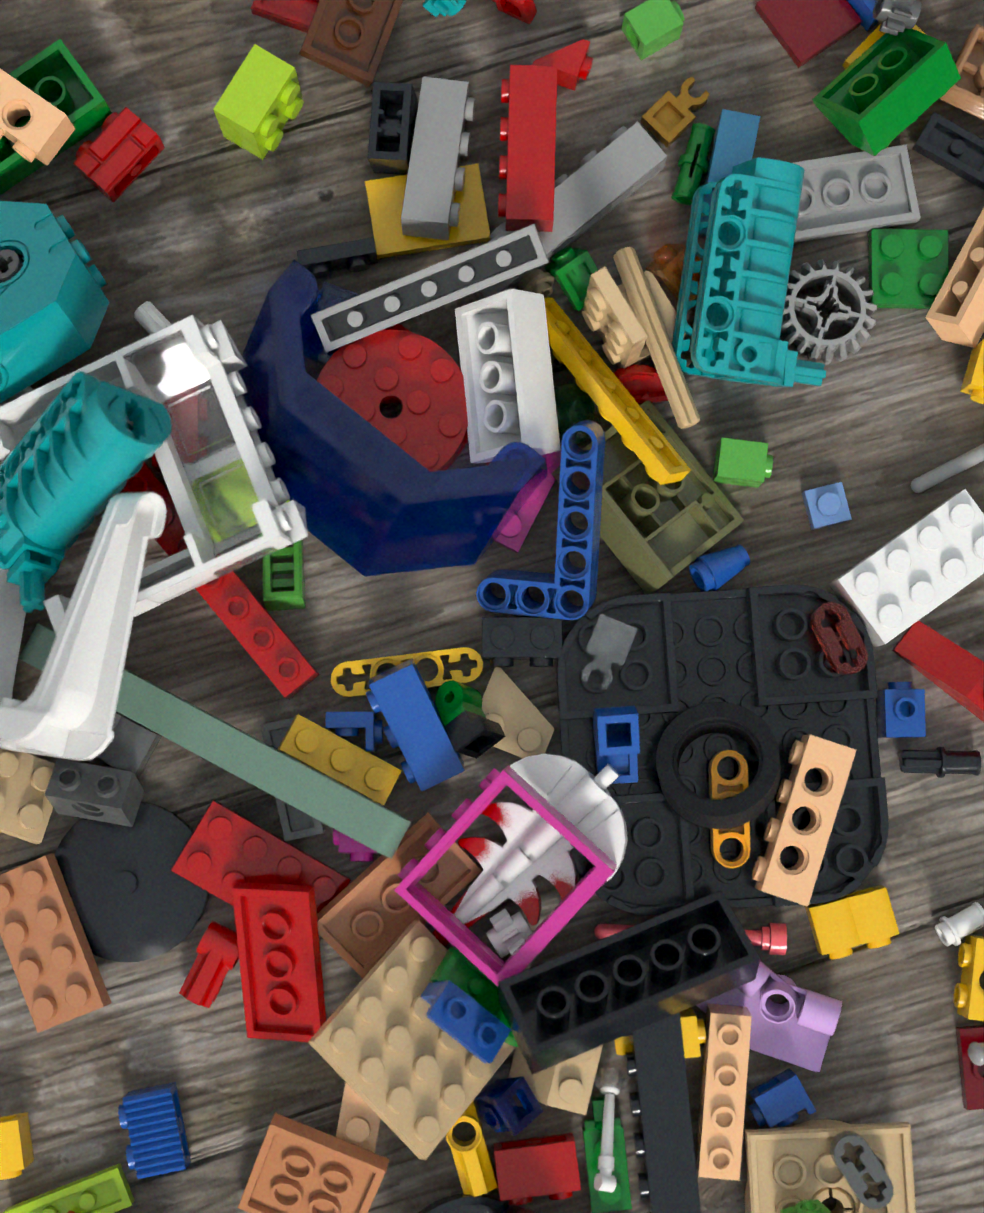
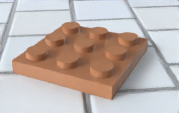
[238,1113,390,1213]

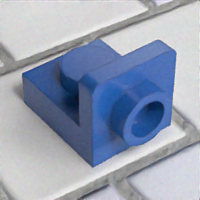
[326,712,383,752]

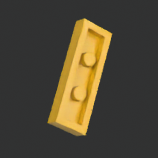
[277,714,402,806]

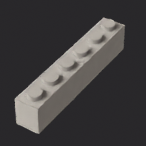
[469,121,668,300]
[311,223,549,352]

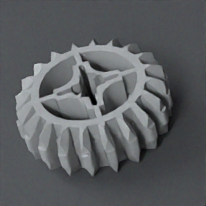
[780,259,877,365]

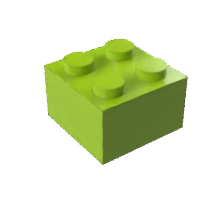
[213,44,303,160]

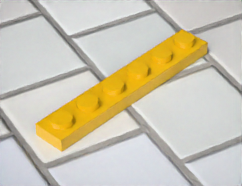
[544,297,691,485]

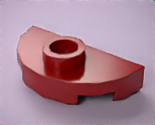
[597,364,668,407]

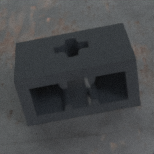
[367,82,418,175]

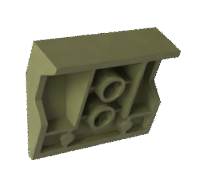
[551,400,745,594]

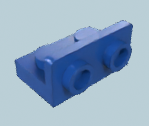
[420,980,511,1064]

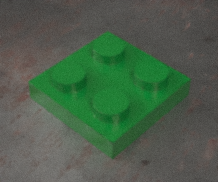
[868,229,949,309]

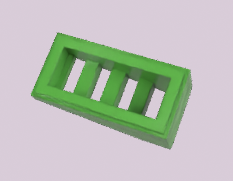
[262,539,306,611]

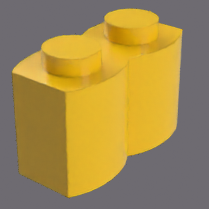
[805,885,900,959]

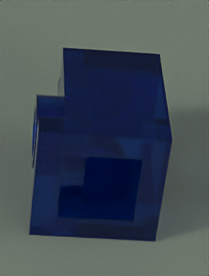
[476,1077,543,1136]

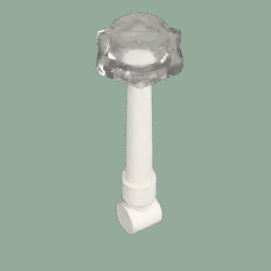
[593,1068,628,1193]

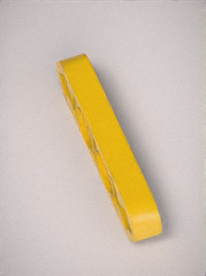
[330,647,483,698]

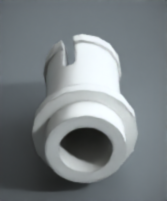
[935,902,984,947]

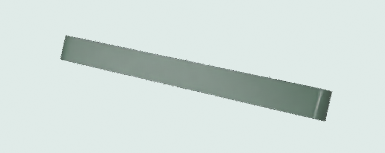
[18,623,411,858]

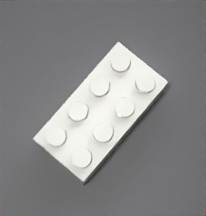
[829,489,984,647]

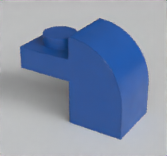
[593,706,640,784]

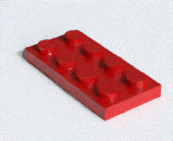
[171,799,351,914]
[232,882,326,1042]

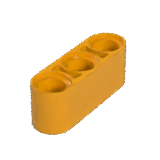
[708,750,750,869]

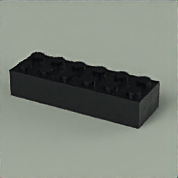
[498,890,761,1075]

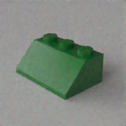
[812,28,961,156]

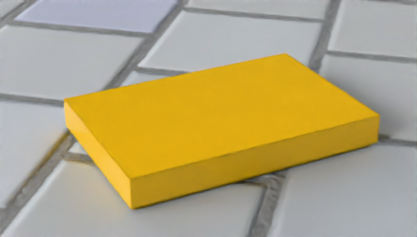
[365,163,491,259]

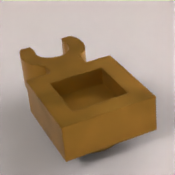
[640,77,710,148]

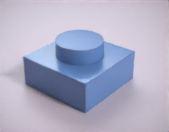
[802,482,852,530]

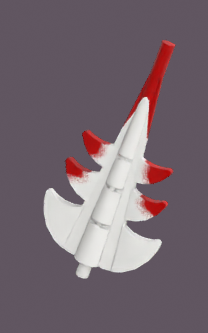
[432,753,628,947]

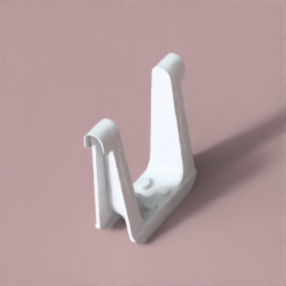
[0,492,166,761]

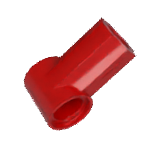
[179,920,239,1008]

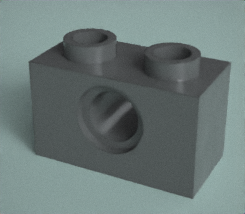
[45,759,145,827]

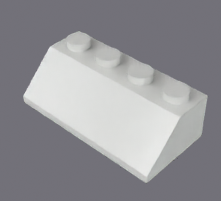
[455,288,561,464]

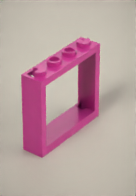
[395,765,617,986]

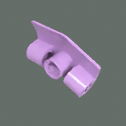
[696,961,842,1072]

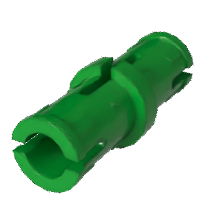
[671,123,715,205]

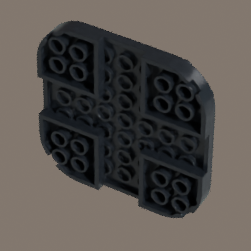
[556,584,889,915]

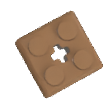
[940,24,984,120]

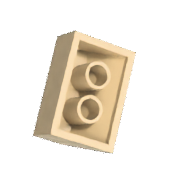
[506,1045,603,1115]

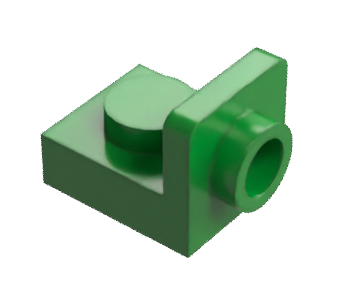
[545,246,598,311]

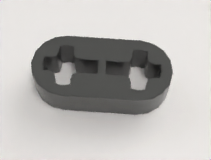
[830,1131,893,1209]

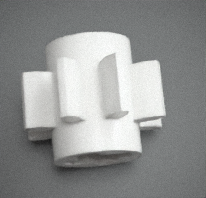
[486,909,532,958]

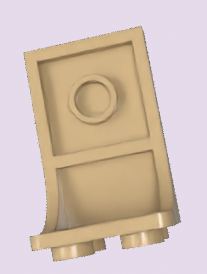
[582,267,685,369]
[0,748,55,845]

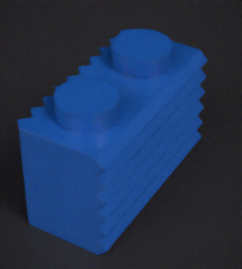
[118,1082,191,1179]

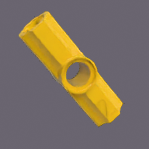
[446,1100,498,1197]

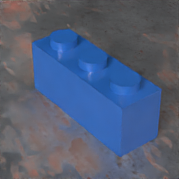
[366,658,465,792]

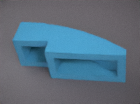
[699,109,761,236]

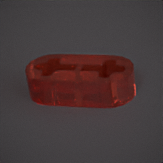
[810,602,868,675]

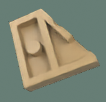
[482,667,555,759]

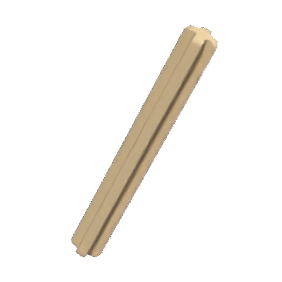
[613,247,700,429]

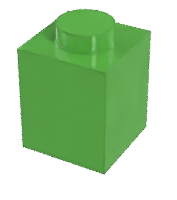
[621,0,684,60]
[712,437,773,488]

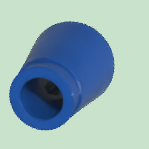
[689,544,750,592]

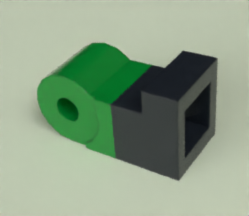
[435,680,505,759]

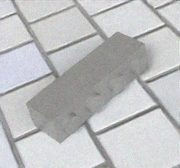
[401,76,475,240]

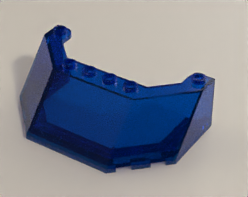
[238,259,548,577]

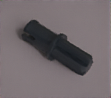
[899,747,981,778]

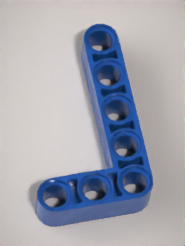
[476,420,605,620]

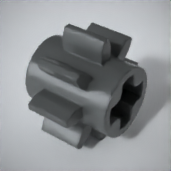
[873,0,922,36]

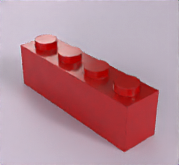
[498,65,557,232]

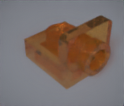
[646,243,702,301]

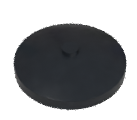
[55,802,210,962]

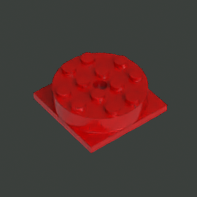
[284,323,468,522]

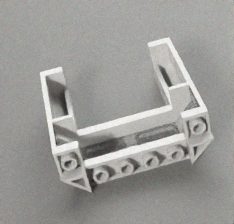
[0,315,308,637]

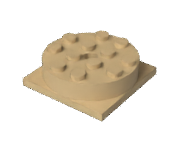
[745,1119,916,1213]

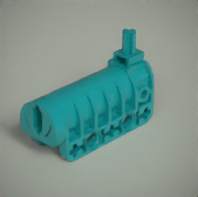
[672,157,826,387]
[0,371,172,613]

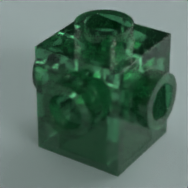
[554,383,601,444]

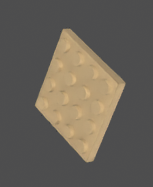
[308,920,515,1159]

